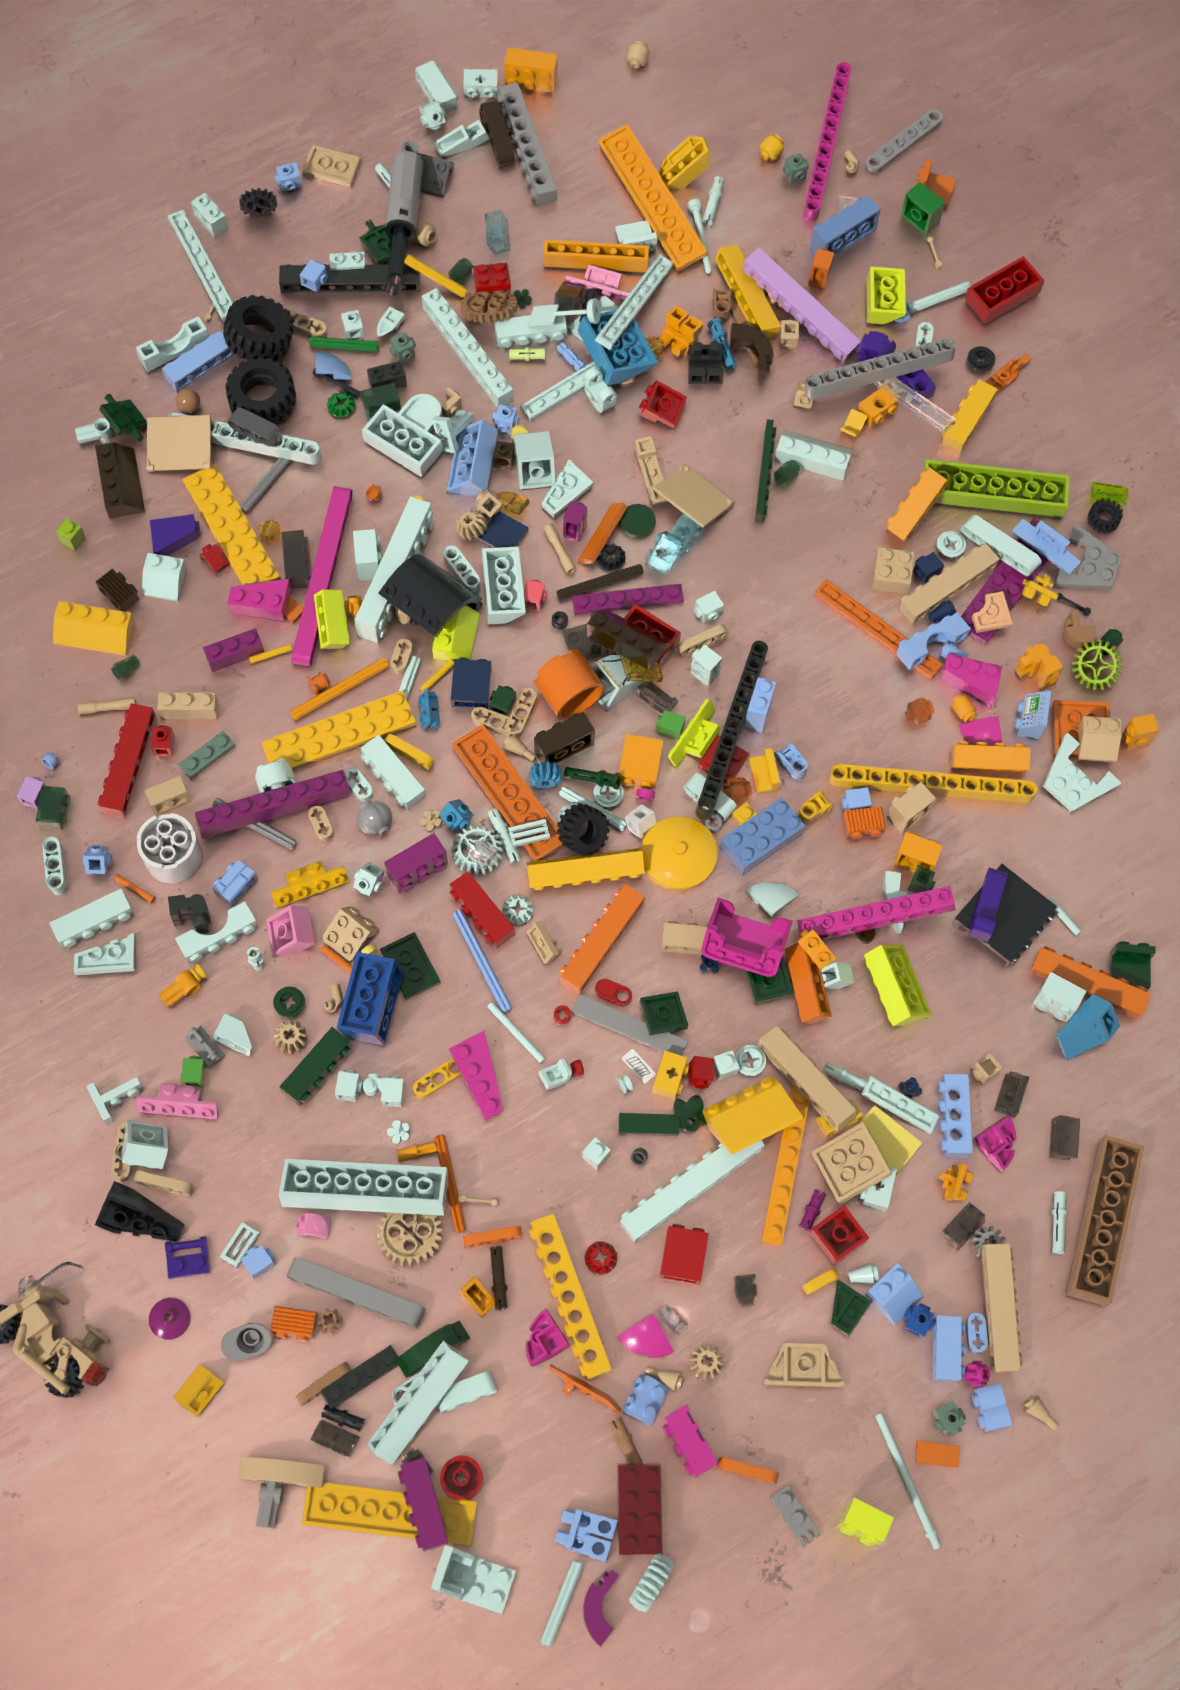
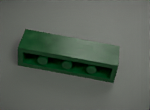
[279,1027,352,1106]

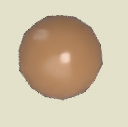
[176,389,201,413]

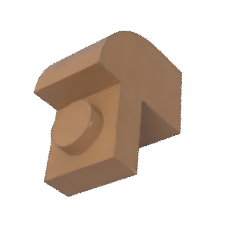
[1062,610,1097,651]

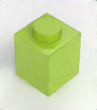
[56,518,85,551]

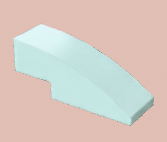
[433,120,489,157]
[883,871,907,934]

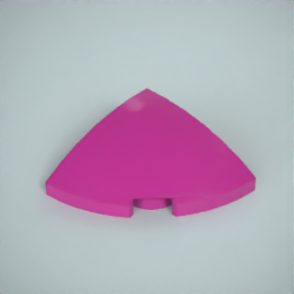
[959,716,1002,746]
[974,1115,1016,1171]
[526,1309,570,1367]
[617,1314,674,1358]

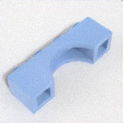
[896,613,971,670]

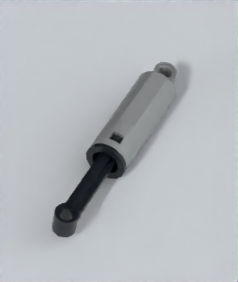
[384,140,423,296]

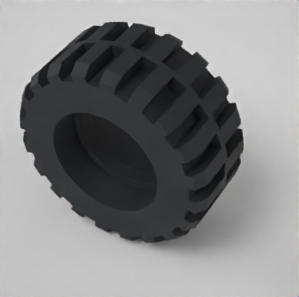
[223,295,294,361]
[225,357,296,425]

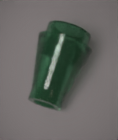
[111,654,140,680]

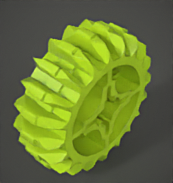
[1072,640,1123,690]

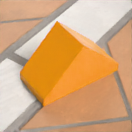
[459,1276,495,1317]

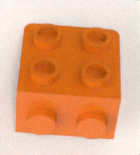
[915,160,956,207]

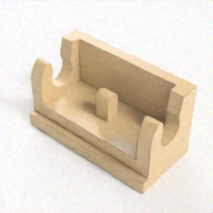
[144,776,191,816]

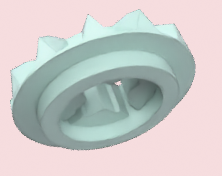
[936,531,966,559]
[593,779,624,809]
[502,894,533,925]
[735,1045,766,1076]

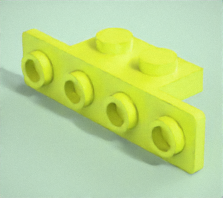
[668,699,721,767]

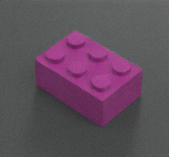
[384,833,448,893]

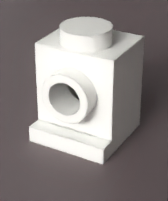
[625,804,657,839]

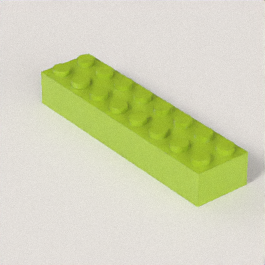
[922,459,1070,518]

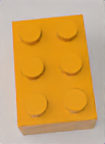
[504,47,558,93]

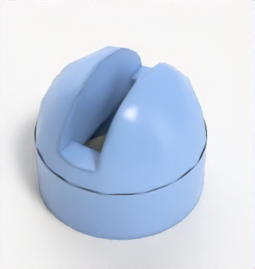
[41,752,58,769]

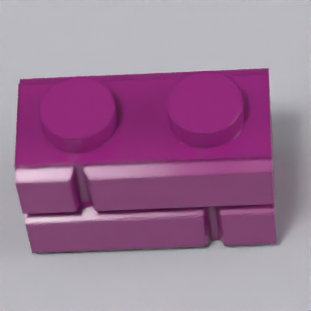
[563,502,587,542]

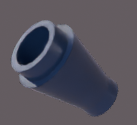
[928,600,957,623]

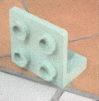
[615,220,657,252]

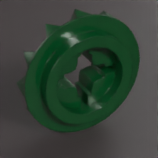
[273,986,305,1018]

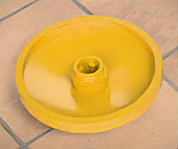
[641,816,718,891]

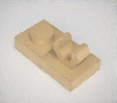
[526,921,562,964]

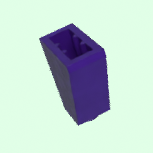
[150,514,201,556]

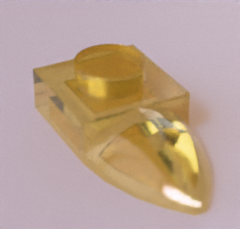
[497,492,530,515]

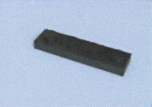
[320,1345,399,1410]

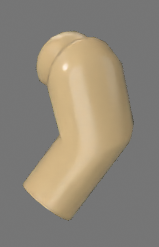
[844,150,859,173]
[324,984,343,1013]

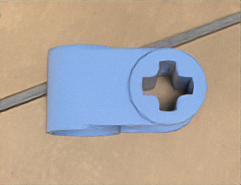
[774,742,808,780]

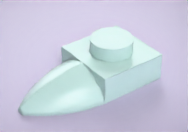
[377,307,405,337]

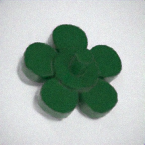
[514,289,532,308]

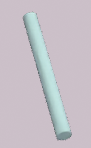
[487,1002,546,1063]

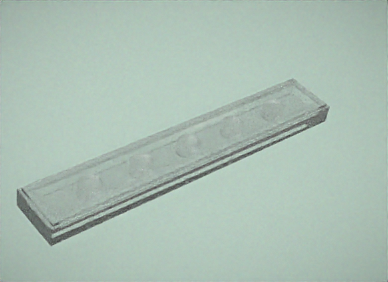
[872,377,956,433]

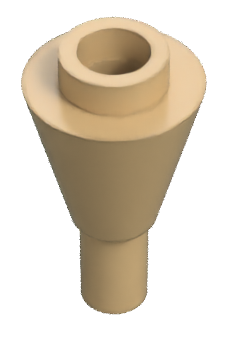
[503,734,537,762]
[645,1366,684,1391]
[1024,1395,1059,1430]

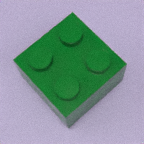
[901,182,945,235]

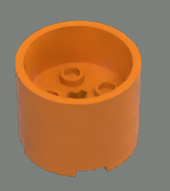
[533,649,605,720]

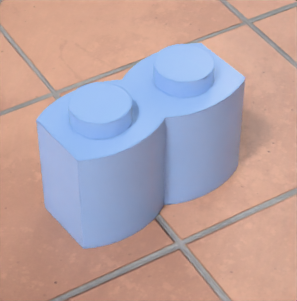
[972,1384,1012,1433]

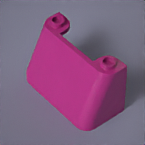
[701,897,793,977]

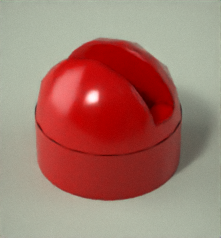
[570,1059,584,1076]

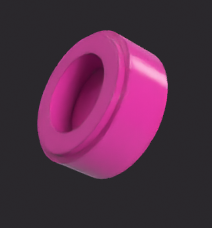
[636,788,655,801]

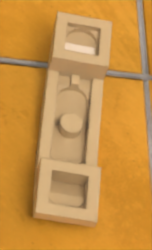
[634,436,667,504]
[238,1457,325,1488]

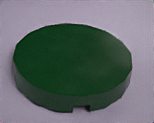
[620,504,656,539]

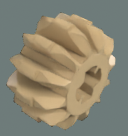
[455,509,487,541]
[273,1020,308,1054]
[689,1344,725,1381]

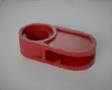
[595,979,632,1007]

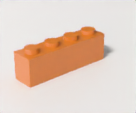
[785,943,832,1024]

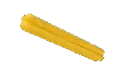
[404,254,468,298]

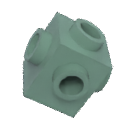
[783,153,809,184]
[389,332,416,363]
[932,1400,966,1436]

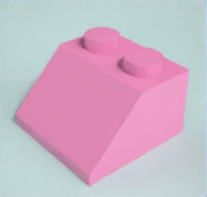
[266,905,315,956]

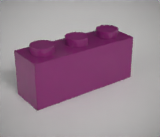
[203,628,264,672]

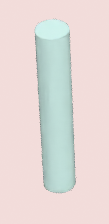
[1048,897,1081,936]

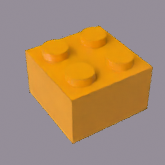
[893,832,943,878]

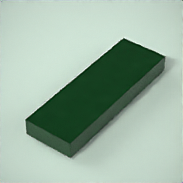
[619,1113,679,1136]

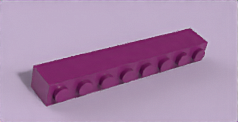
[195,770,349,839]

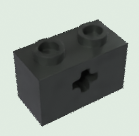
[367,361,407,395]

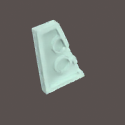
[542,460,594,518]
[74,933,135,975]

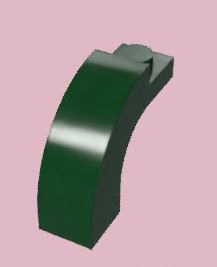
[395,1320,470,1378]

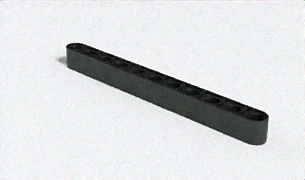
[695,641,768,820]

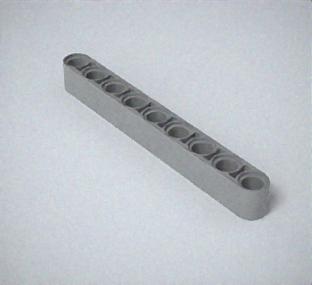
[805,338,956,399]

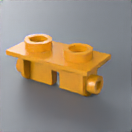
[798,929,836,970]

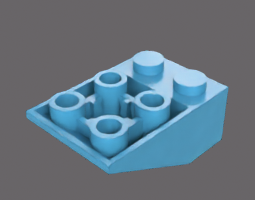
[1056,994,1120,1060]

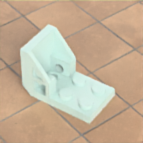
[431,1545,516,1614]

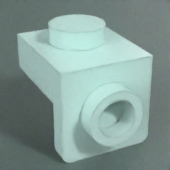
[538,1058,572,1090]

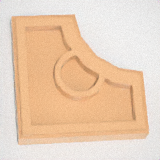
[972,591,1013,633]

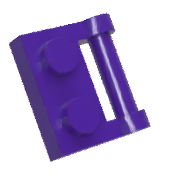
[165,1236,210,1280]

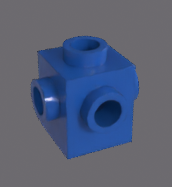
[902,1303,935,1337]

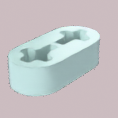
[915,322,934,347]
[345,768,373,802]

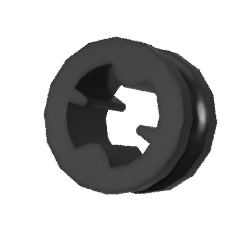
[552,611,568,630]

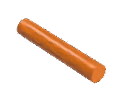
[114,874,156,903]
[320,944,353,974]

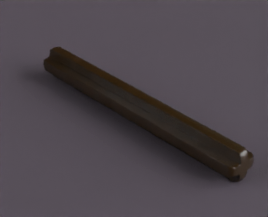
[556,564,644,601]

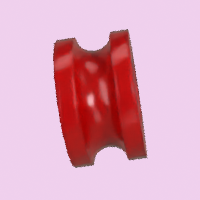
[554,1005,571,1025]

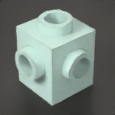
[419,101,446,130]
[353,862,385,896]

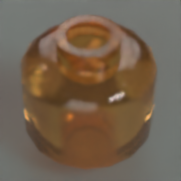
[905,697,934,725]
[723,777,752,802]

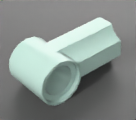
[75,418,113,444]

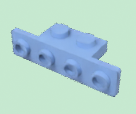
[1012,519,1080,574]

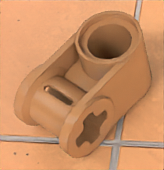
[713,289,731,323]

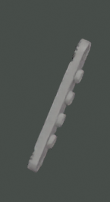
[865,109,943,173]

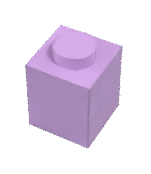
[17,776,47,809]

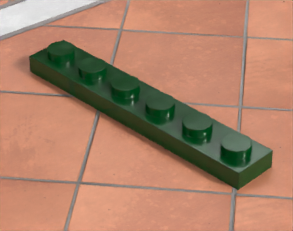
[755,419,776,523]

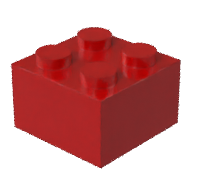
[810,1205,869,1266]

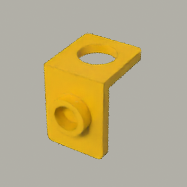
[840,409,868,438]

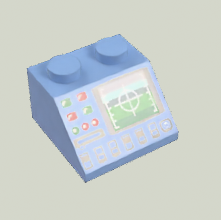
[1015,690,1051,740]

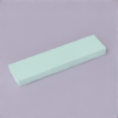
[861,1076,940,1134]

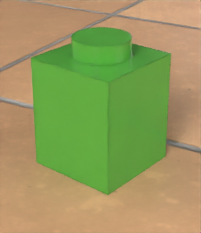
[656,710,686,740]
[180,1056,206,1088]

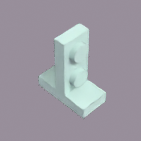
[432,410,475,453]
[86,1077,144,1125]

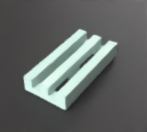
[508,819,550,847]
[219,1222,260,1268]

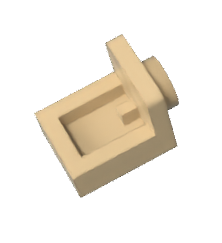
[794,380,813,409]
[441,387,462,418]
[970,1053,1003,1084]

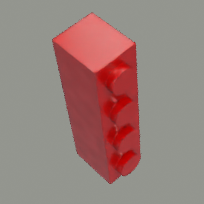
[449,871,515,948]

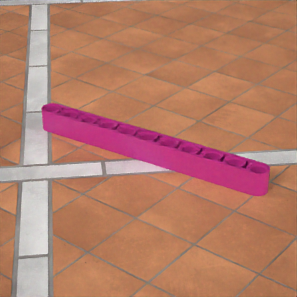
[804,62,851,221]
[291,486,353,667]

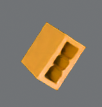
[619,734,663,789]

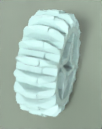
[451,824,503,876]
[629,1553,674,1612]

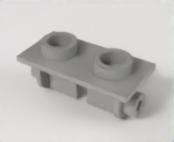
[185,1025,225,1067]

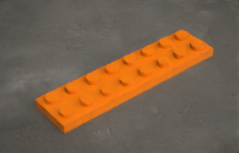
[452,724,563,861]

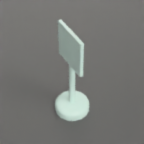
[528,298,601,327]

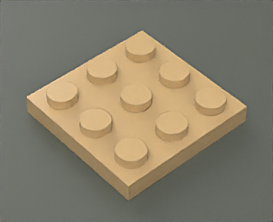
[811,1122,893,1205]

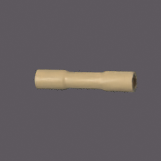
[544,524,577,574]
[78,698,136,714]

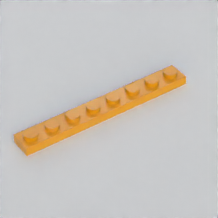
[761,1086,809,1247]

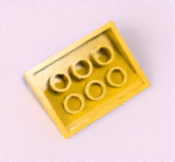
[702,1076,803,1155]

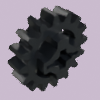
[239,188,277,218]

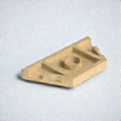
[763,1343,845,1388]

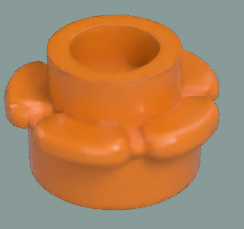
[365,484,382,501]

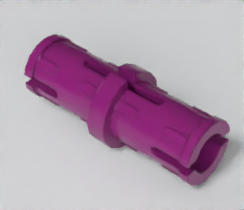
[799,1189,826,1232]

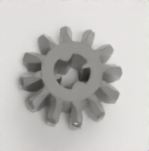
[971,1226,1006,1257]

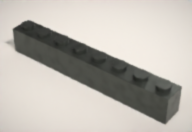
[279,264,420,293]

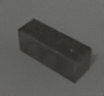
[281,530,312,589]

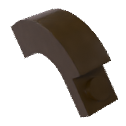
[730,323,774,380]

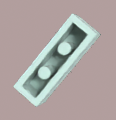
[415,61,458,113]

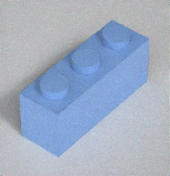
[933,1315,965,1383]

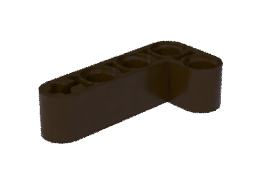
[479,99,516,167]

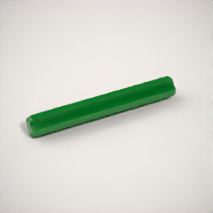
[309,336,379,352]

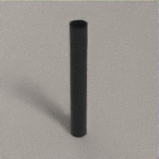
[313,368,361,398]

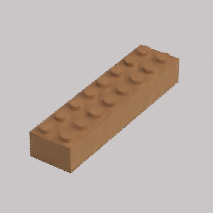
[1066,1135,1144,1307]

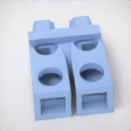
[555,1509,618,1563]

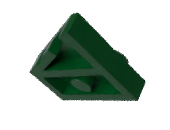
[831,1279,872,1337]

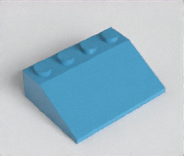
[577,310,659,386]

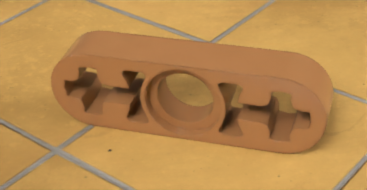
[296,1362,352,1406]

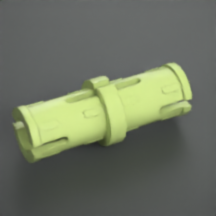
[509,347,545,361]

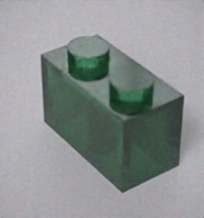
[360,383,401,418]
[36,786,70,830]

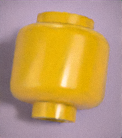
[759,134,784,161]

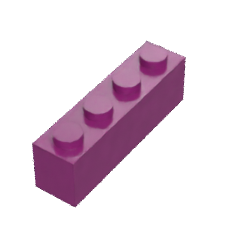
[398,1457,449,1552]

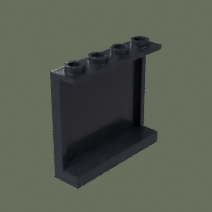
[952,864,1057,968]

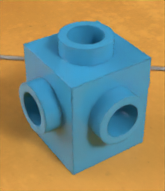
[439,799,474,831]

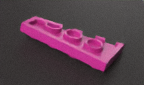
[448,1031,503,1120]

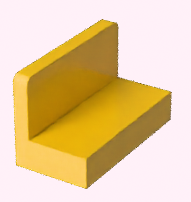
[749,748,780,793]
[173,1364,224,1417]

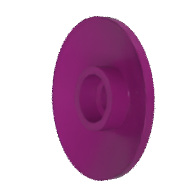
[149,1298,190,1340]

